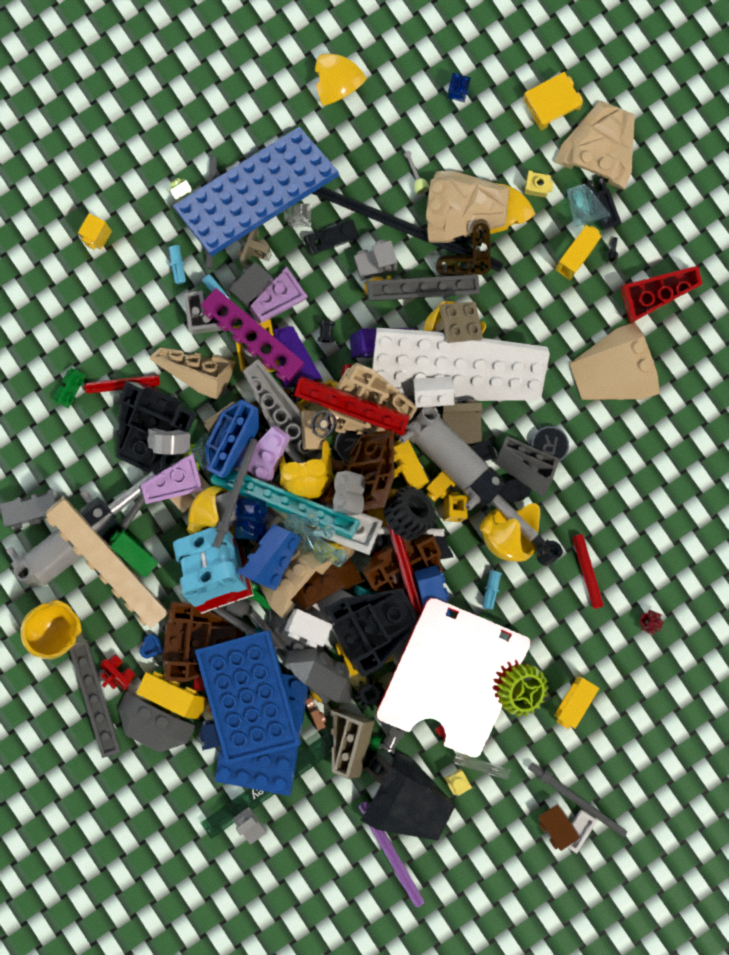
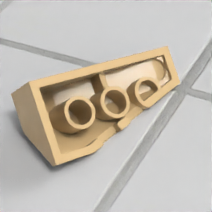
[150,347,236,399]

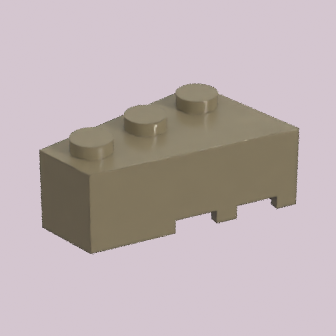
[331,708,375,779]

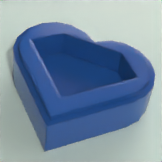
[140,634,163,659]

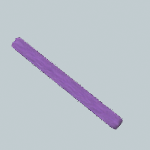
[359,801,424,908]

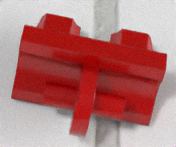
[100,655,135,691]

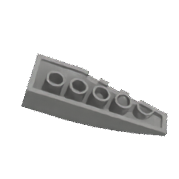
[243,359,331,463]

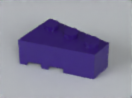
[274,326,323,389]
[349,328,416,358]

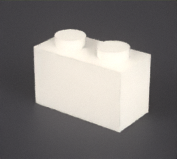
[413,376,454,408]
[284,609,333,648]

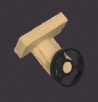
[301,410,337,451]

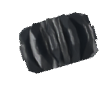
[354,678,386,711]

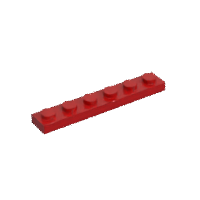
[294,376,410,435]

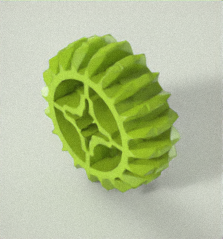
[497,664,549,717]

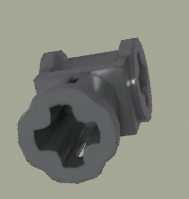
[379,725,407,754]

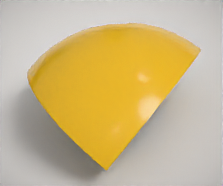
[315,54,367,106]
[490,183,535,234]

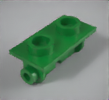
[53,367,86,408]

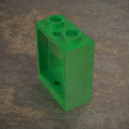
[109,528,158,578]

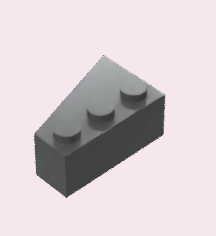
[495,436,559,497]
[0,489,61,530]

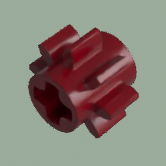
[639,610,664,635]

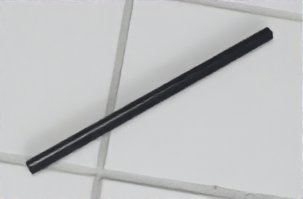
[312,187,504,272]

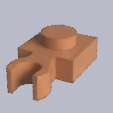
[306,697,326,731]

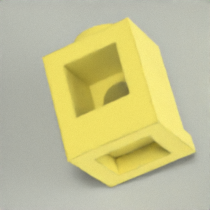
[524,171,554,198]
[444,768,472,796]

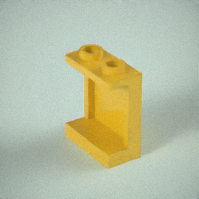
[523,72,583,130]

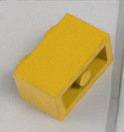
[78,213,112,250]

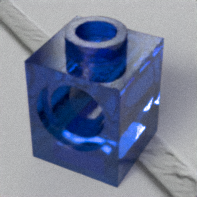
[447,73,471,103]

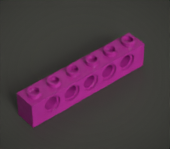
[201,288,305,383]

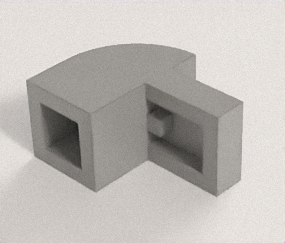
[147,428,190,454]
[232,807,267,845]

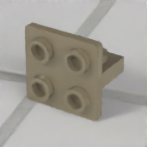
[238,228,272,268]
[434,302,483,343]

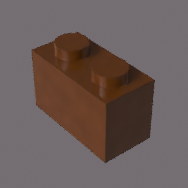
[538,804,581,851]

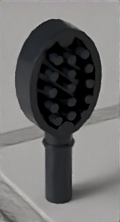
[499,479,531,502]

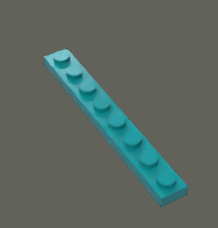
[211,470,360,540]

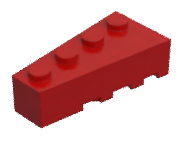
[620,266,703,323]

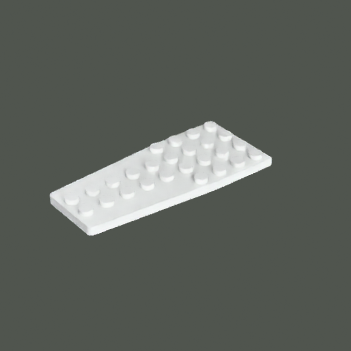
[372,328,550,401]

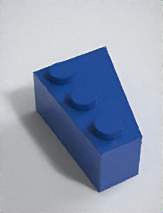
[236,524,301,591]
[414,565,452,617]

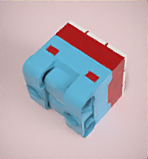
[173,526,254,614]

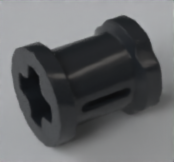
[317,321,335,343]

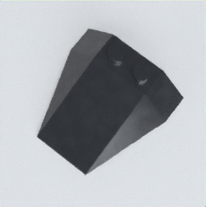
[116,381,197,473]
[325,588,419,677]
[360,751,456,841]

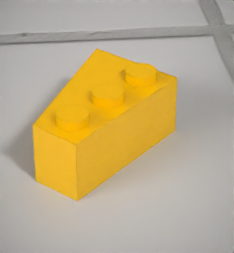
[136,671,209,720]

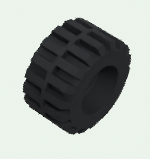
[383,486,436,540]

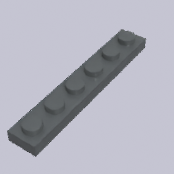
[366,275,480,301]
[69,640,122,758]

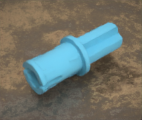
[168,245,186,284]
[482,570,502,610]

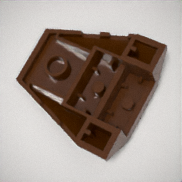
[325,429,394,510]
[291,532,363,613]
[363,534,444,617]
[162,602,245,682]

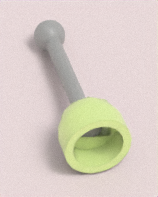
[404,151,430,195]

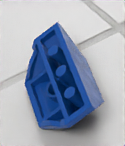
[206,400,259,478]

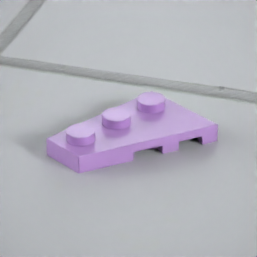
[249,266,308,324]
[247,426,290,484]
[141,453,203,504]

